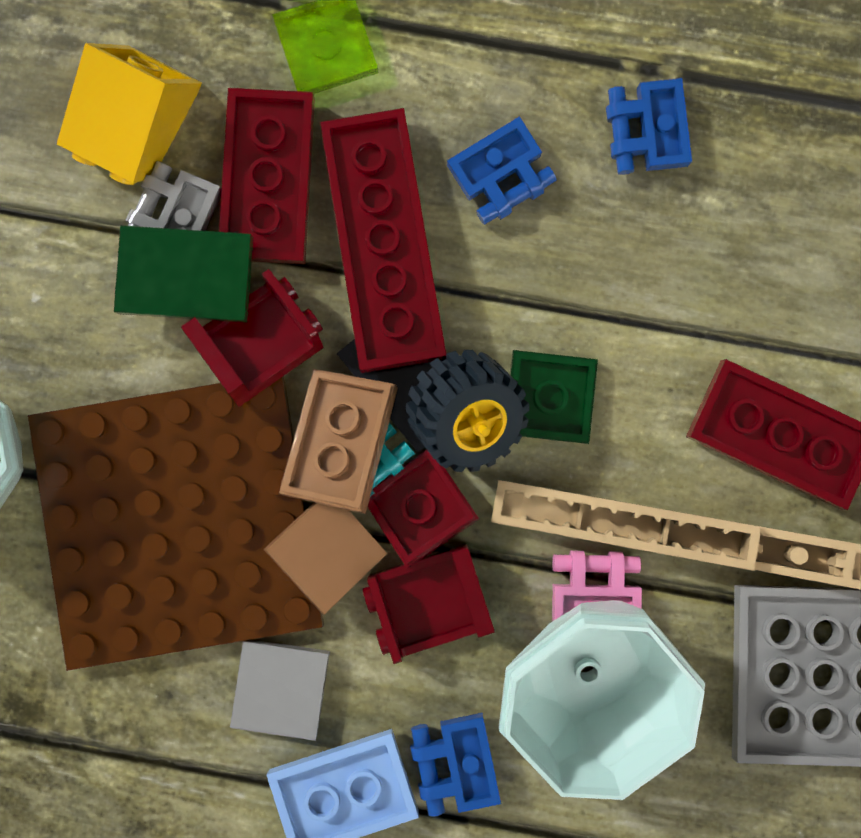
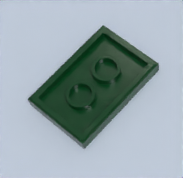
[114,225,254,323]

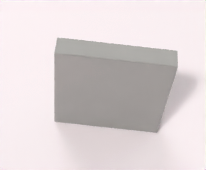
[230,639,330,741]

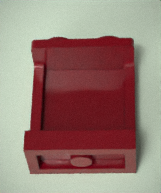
[181,269,324,407]
[363,544,495,664]

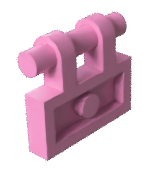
[552,551,642,622]

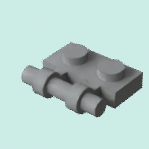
[125,161,222,231]

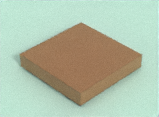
[263,503,387,615]

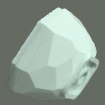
[499,600,705,800]

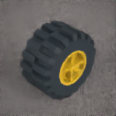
[406,350,529,472]

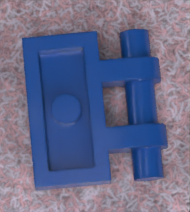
[606,78,692,175]
[447,116,556,225]
[410,713,501,816]

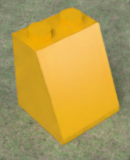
[57,43,202,185]

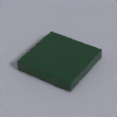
[510,350,598,444]

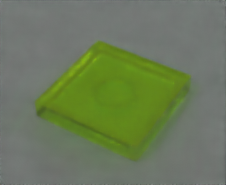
[272,0,379,94]

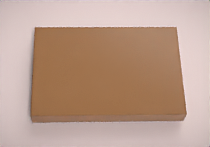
[279,369,398,514]

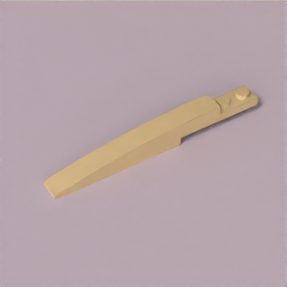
[491,480,861,590]

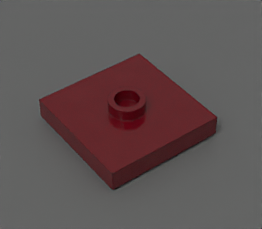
[367,450,480,568]

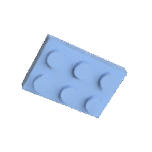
[267,729,419,838]

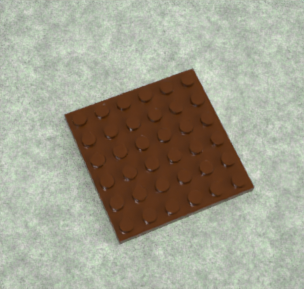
[28,376,324,671]

